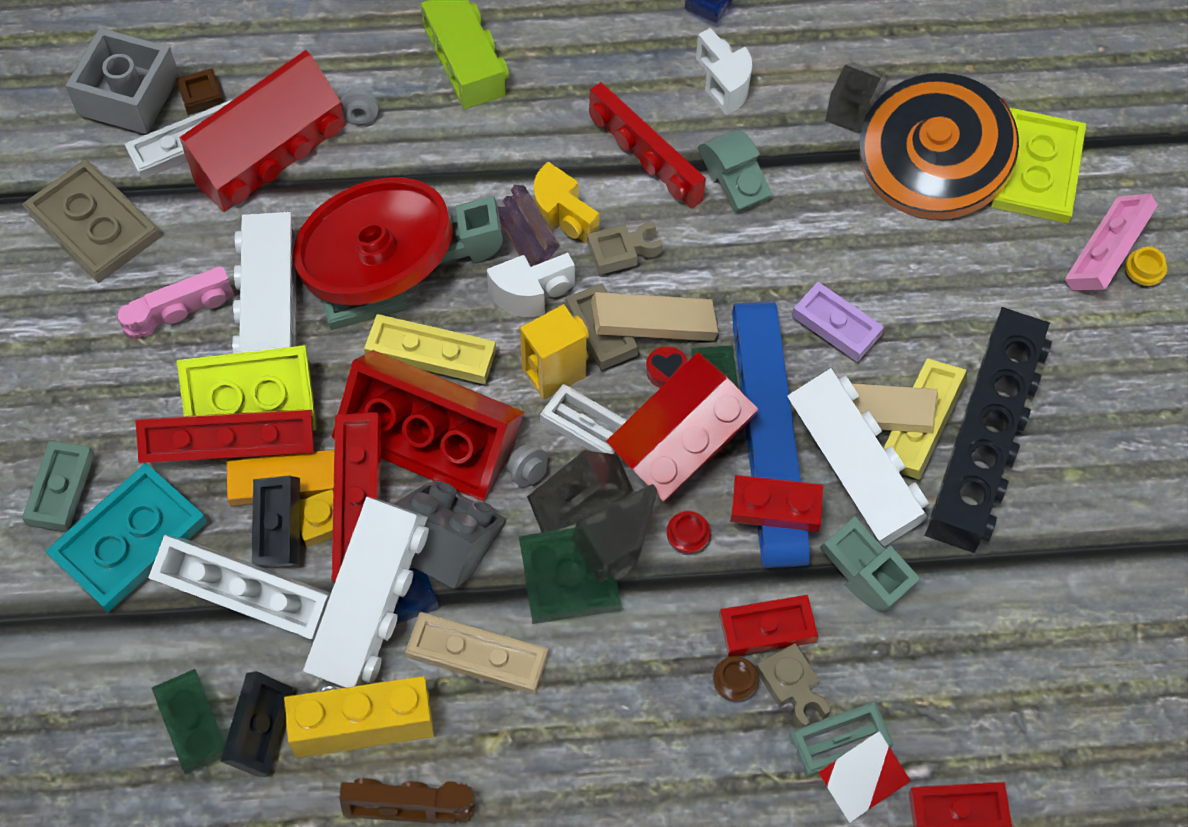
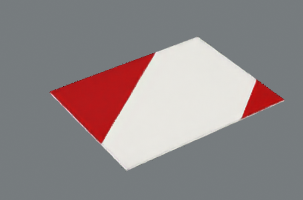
[818,731,911,823]

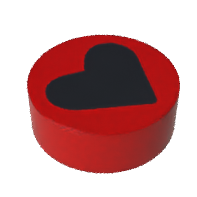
[646,346,688,388]

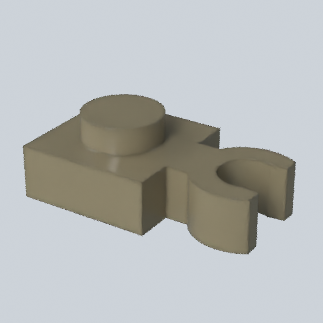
[587,223,662,275]
[756,643,830,728]

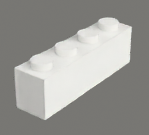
[232,212,296,353]
[787,368,929,546]
[303,497,429,688]
[148,535,331,639]

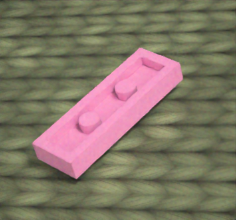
[1065,193,1158,290]

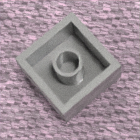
[65,27,179,134]

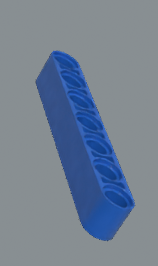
[732,301,810,569]

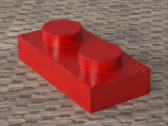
[730,475,823,532]
[719,595,818,657]
[908,782,1012,827]

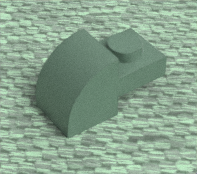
[697,129,773,213]
[439,196,503,264]
[819,516,920,610]

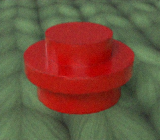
[666,511,710,554]

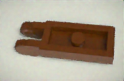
[339,778,475,824]

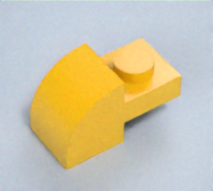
[534,162,600,245]

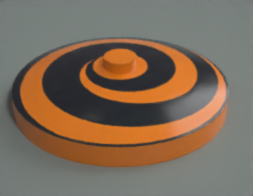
[859,73,1019,219]

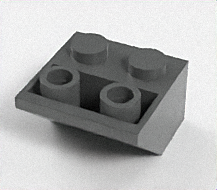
[394,480,506,589]

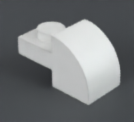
[696,28,752,115]
[486,253,575,317]

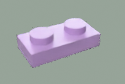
[792,282,884,362]

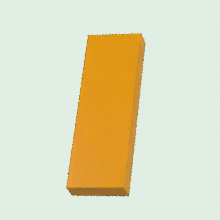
[226,450,334,506]

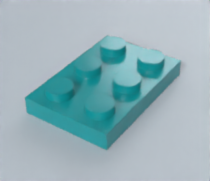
[45,463,207,613]

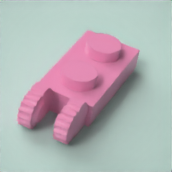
[116,266,235,340]

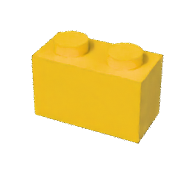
[520,304,589,400]

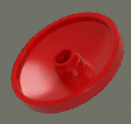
[293,177,453,305]

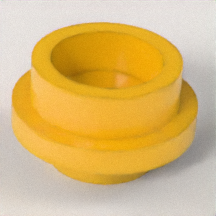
[1125,247,1167,286]

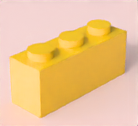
[284,676,434,758]

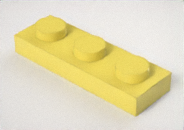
[364,314,497,384]
[883,358,967,480]

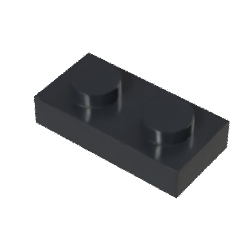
[252,475,300,568]
[220,671,293,777]

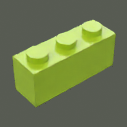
[420,0,509,110]

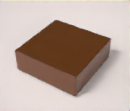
[176,68,224,115]

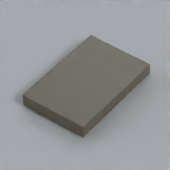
[22,159,162,283]

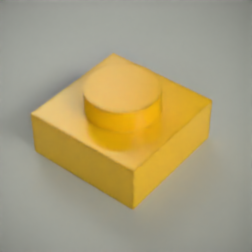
[299,489,333,548]

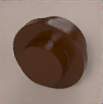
[713,656,759,702]

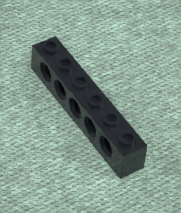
[924,307,1052,553]

